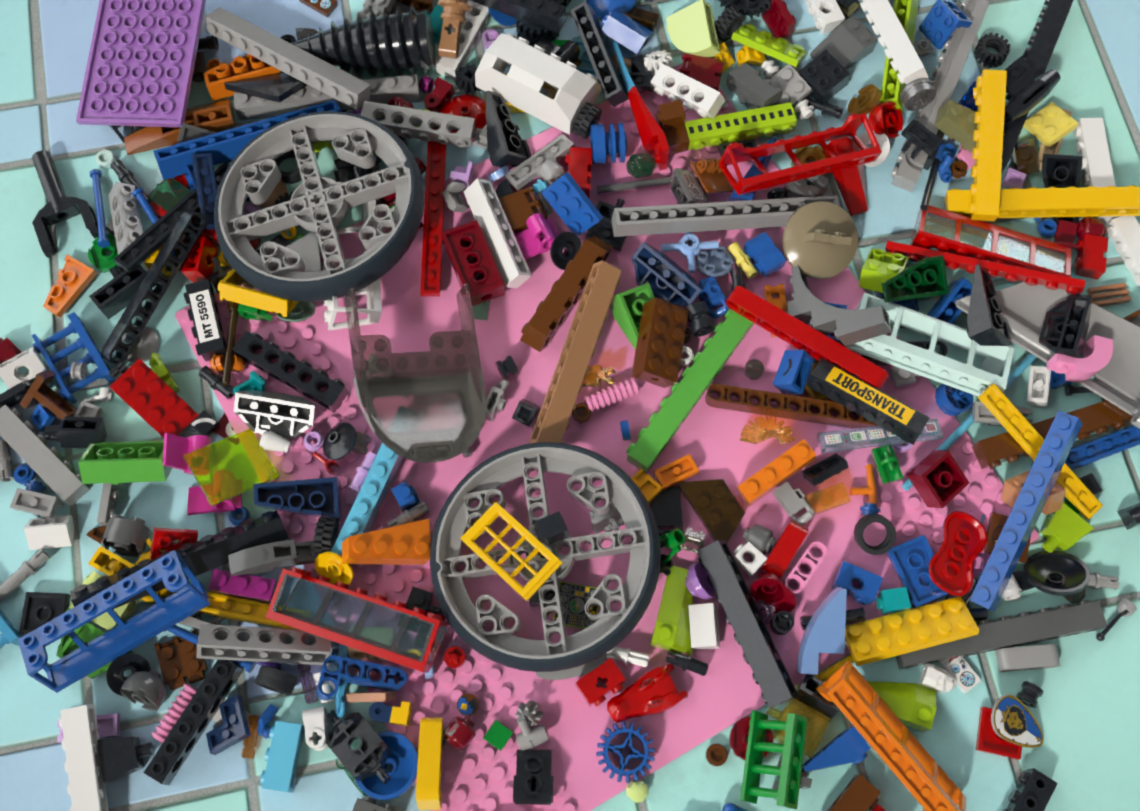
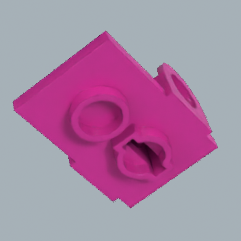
[515,213,559,260]
[163,433,211,477]
[187,471,242,516]

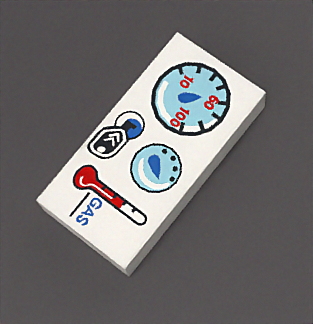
[939,656,982,694]

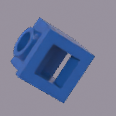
[391,481,420,512]

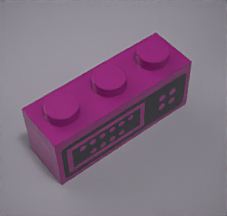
[208,569,278,605]

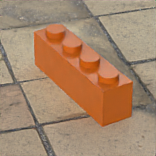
[737,439,816,507]

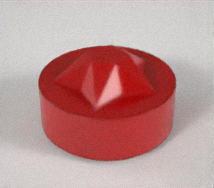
[444,646,466,669]

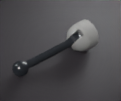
[1096,598,1137,641]

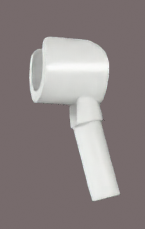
[83,387,112,403]

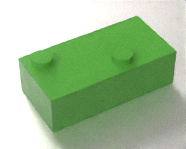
[78,441,172,485]

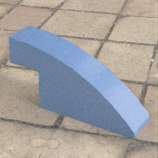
[796,587,847,675]

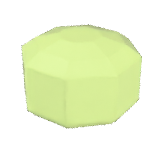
[626,779,648,803]

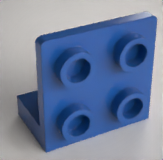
[918,0,973,50]

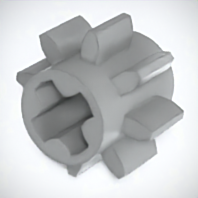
[515,700,544,727]

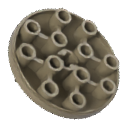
[782,201,858,279]

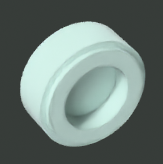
[95,150,116,169]

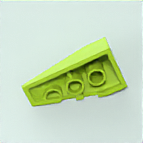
[650,566,693,656]
[867,681,937,732]

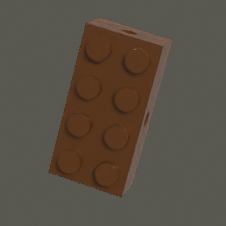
[631,298,689,388]

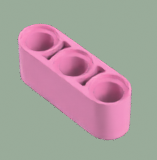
[783,542,827,596]

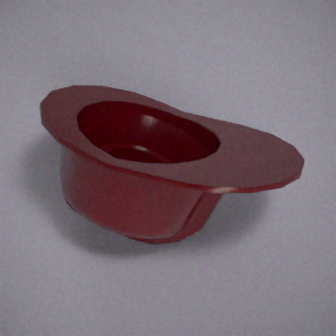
[750,572,797,614]

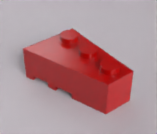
[565,147,592,199]

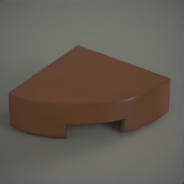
[86,525,107,544]

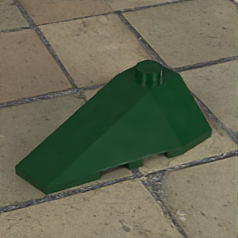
[882,255,949,303]

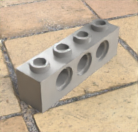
[108,182,143,255]

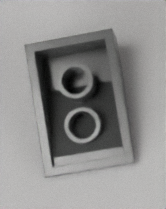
[810,15,878,69]

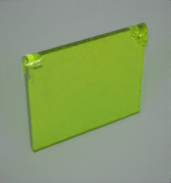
[183,429,280,506]

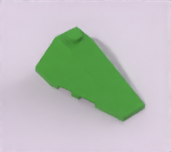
[609,283,655,350]

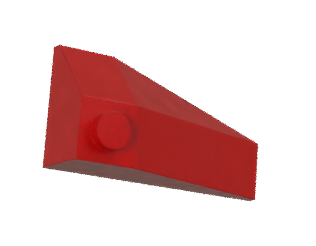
[823,136,868,216]

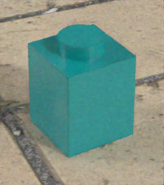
[875,587,911,615]

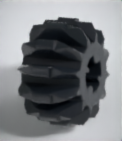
[455,63,481,95]

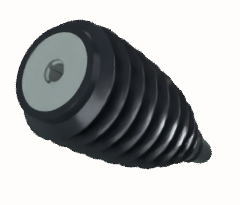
[291,3,435,77]

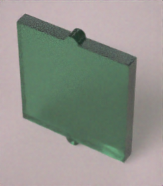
[147,178,191,212]

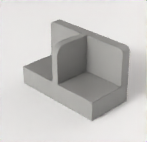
[10,488,65,518]

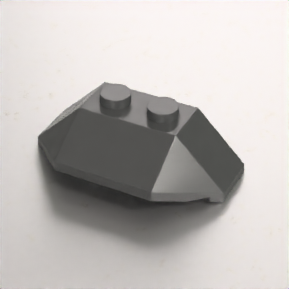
[234,390,316,439]

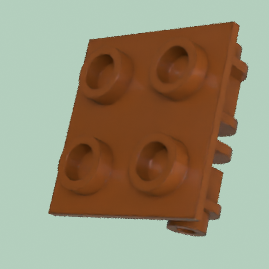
[690,159,733,193]

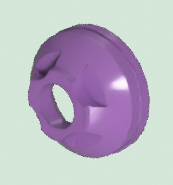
[685,562,715,600]

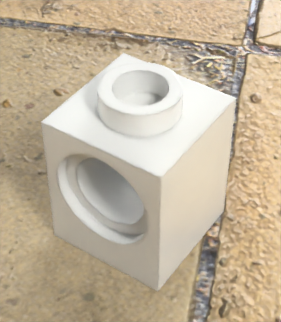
[733,541,767,578]

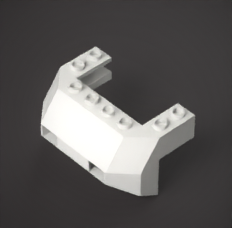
[475,33,602,135]

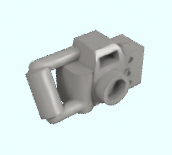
[481,380,509,422]
[772,481,815,526]

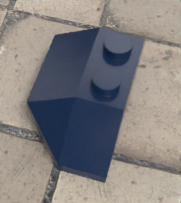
[632,242,703,307]

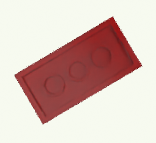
[109,358,198,438]

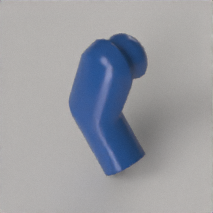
[938,154,955,183]
[257,704,278,739]

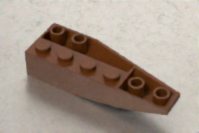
[124,99,236,155]

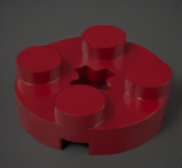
[729,717,773,761]

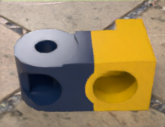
[369,701,413,726]

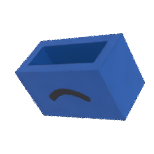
[773,350,814,394]

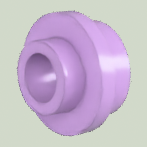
[303,431,324,451]

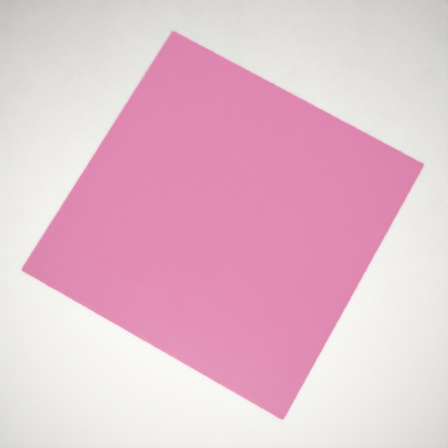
[175,61,1039,811]

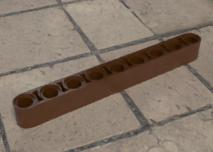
[705,384,880,431]

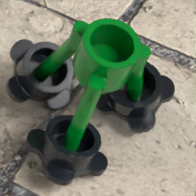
[631,528,685,576]

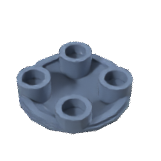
[696,246,734,277]

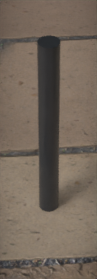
[920,158,940,211]

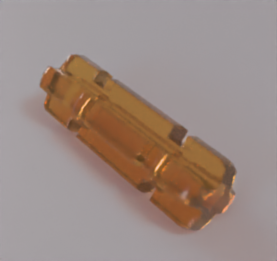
[241,715,260,759]

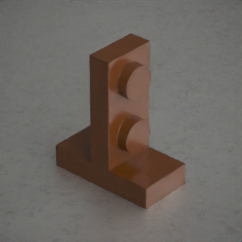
[20,370,77,420]

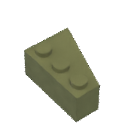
[934,100,977,153]

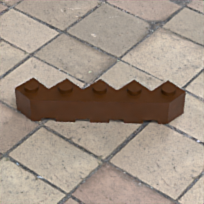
[520,235,613,352]

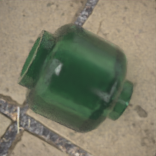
[626,153,655,178]

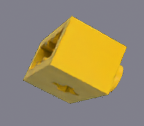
[88,546,135,576]

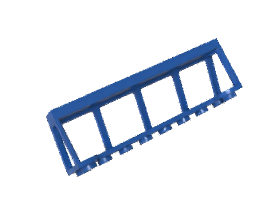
[18,550,211,693]

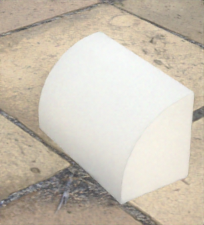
[24,515,74,550]
[688,603,721,649]

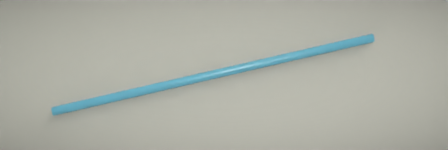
[902,353,1037,491]

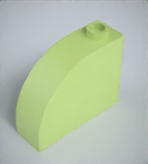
[666,0,720,58]

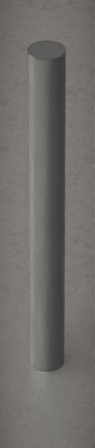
[596,176,671,194]

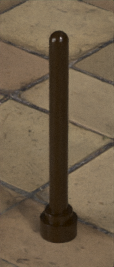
[222,301,239,386]

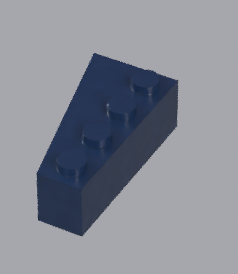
[253,477,342,521]

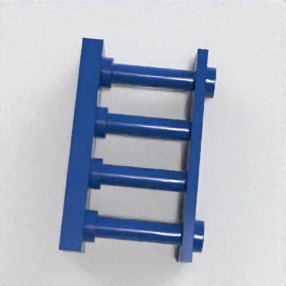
[32,312,115,404]

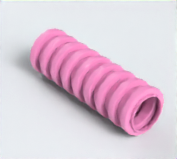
[584,377,639,412]
[152,684,198,743]

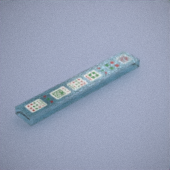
[817,419,943,453]

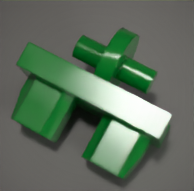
[871,444,903,484]

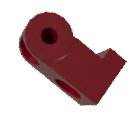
[424,77,454,113]

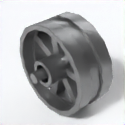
[900,78,937,111]

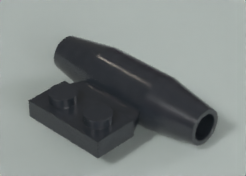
[1004,56,1061,123]

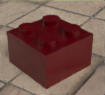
[907,450,970,508]

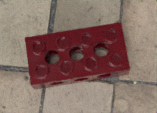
[441,220,505,307]

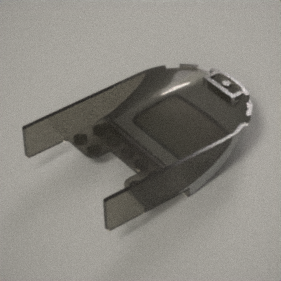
[345,284,487,463]

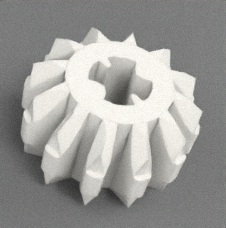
[643,50,674,76]

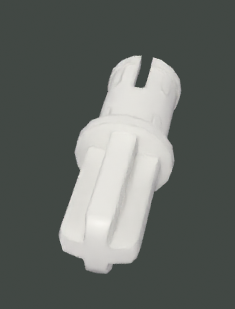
[606,646,649,667]

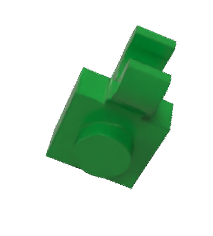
[238,304,274,321]

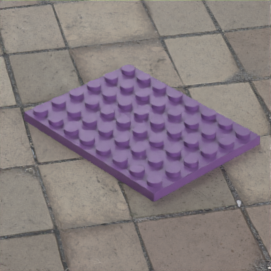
[76,0,206,127]

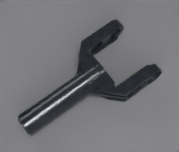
[32,150,99,258]

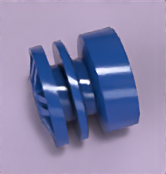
[590,123,627,164]

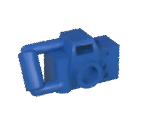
[699,276,729,319]

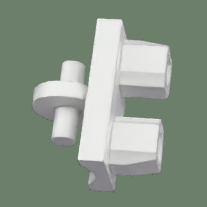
[590,501,624,534]

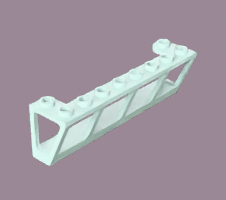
[846,293,1014,396]

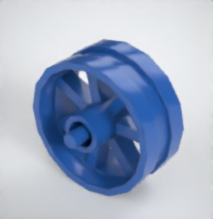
[935,384,973,416]

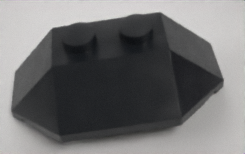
[1039,294,1092,355]

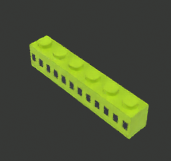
[684,102,797,150]

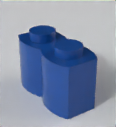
[744,232,786,278]

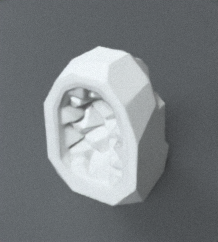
[919,663,956,693]

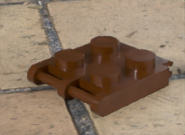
[499,186,548,233]
[155,630,208,690]

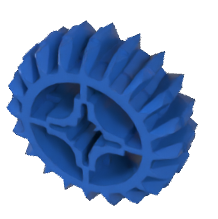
[596,722,655,783]

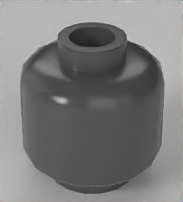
[743,524,776,554]

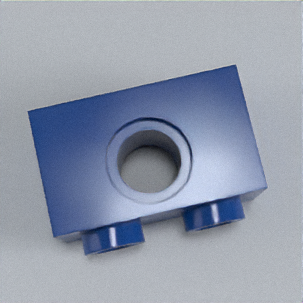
[831,561,883,605]

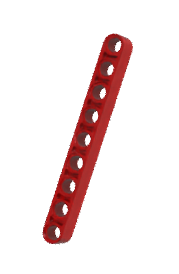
[725,286,889,390]

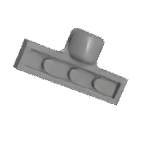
[505,134,575,190]

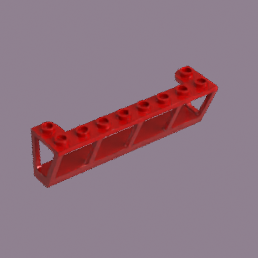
[718,113,882,195]

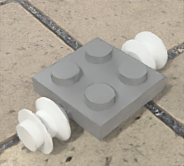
[760,60,814,119]

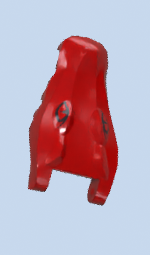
[607,664,688,723]

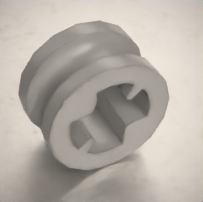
[70,362,88,380]

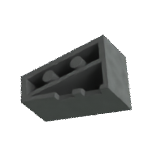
[726,62,782,110]

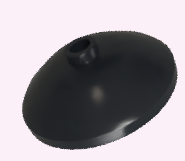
[1024,551,1091,596]

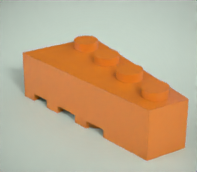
[342,519,431,565]

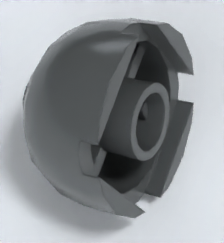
[120,670,166,711]

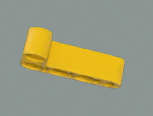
[416,717,443,810]

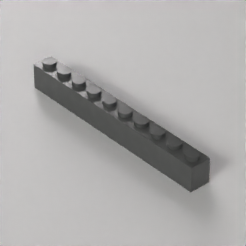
[896,600,1108,670]

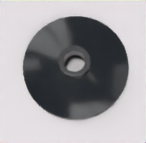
[550,232,582,270]
[323,423,357,460]
[106,653,151,696]

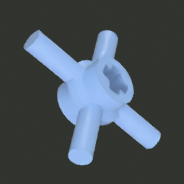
[661,232,719,273]

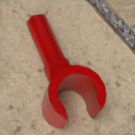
[313,451,339,475]

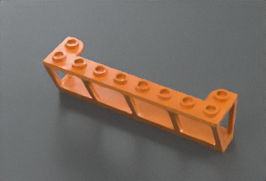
[816,661,966,811]

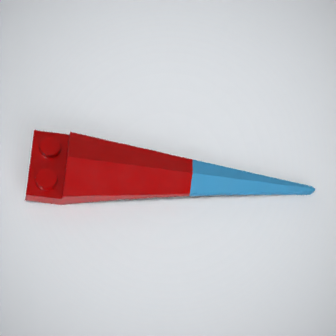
[612,41,669,170]

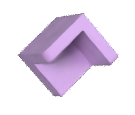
[450,161,474,189]

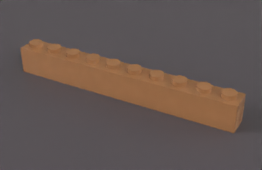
[528,260,622,444]

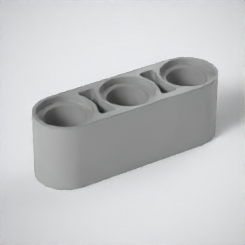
[995,644,1061,672]

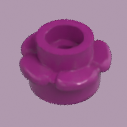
[419,75,434,93]

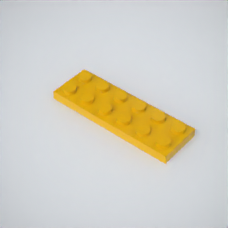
[845,596,979,666]

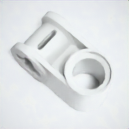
[302,706,329,751]

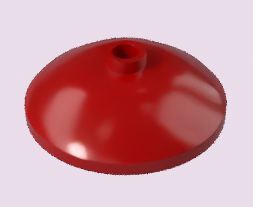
[439,94,487,143]

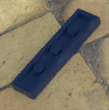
[191,153,217,230]

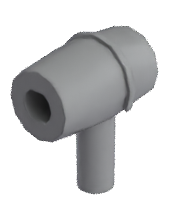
[516,716,549,751]

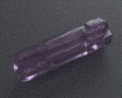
[297,664,318,704]

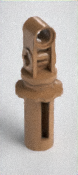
[438,0,472,59]

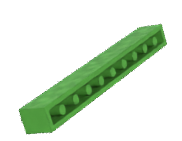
[626,309,754,474]

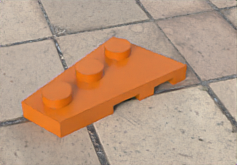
[43,255,98,318]

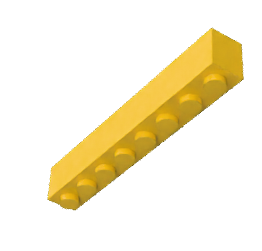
[969,69,1007,221]

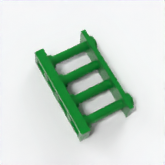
[740,710,808,810]

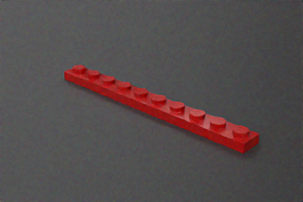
[420,127,447,297]
[885,241,1086,294]

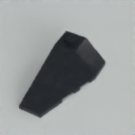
[485,90,531,168]
[1041,154,1083,225]
[967,264,1012,346]

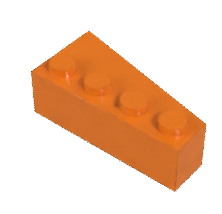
[203,54,280,101]

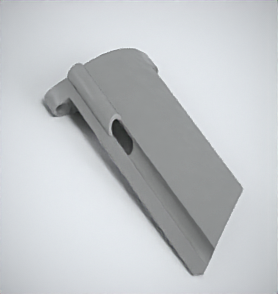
[955,282,1140,429]

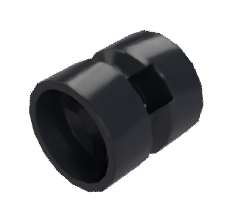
[684,301,716,337]

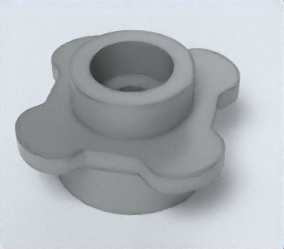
[913,38,934,57]

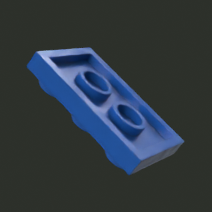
[541,172,604,236]
[886,535,949,608]

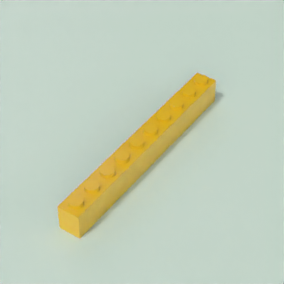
[944,185,1140,218]

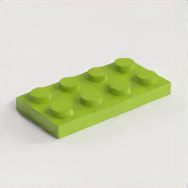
[731,24,808,67]

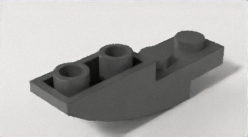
[228,539,317,576]

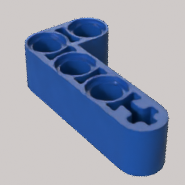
[316,655,407,701]

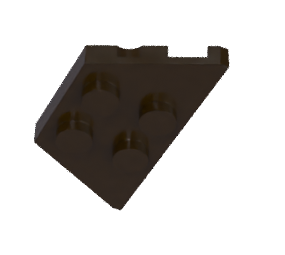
[678,479,745,543]

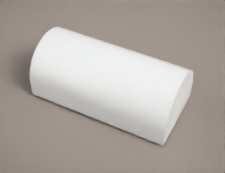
[1027,366,1052,408]

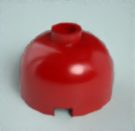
[868,101,903,139]

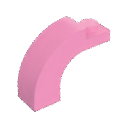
[1047,335,1113,382]

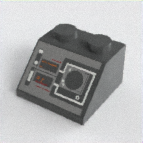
[670,168,709,204]

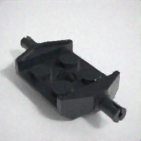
[326,710,392,784]

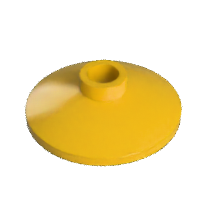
[315,552,354,585]

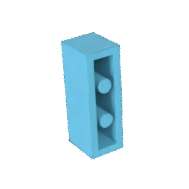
[260,721,305,793]

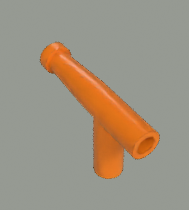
[850,464,878,504]

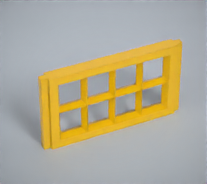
[460,502,563,601]

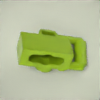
[149,352,180,393]

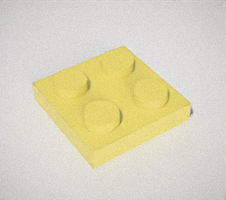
[1023,102,1078,148]

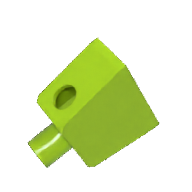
[1040,502,1094,553]

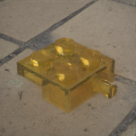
[766,698,831,759]

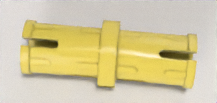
[728,242,759,279]

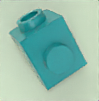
[233,371,266,394]

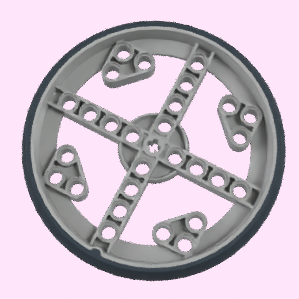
[214,111,424,302]
[430,442,661,672]

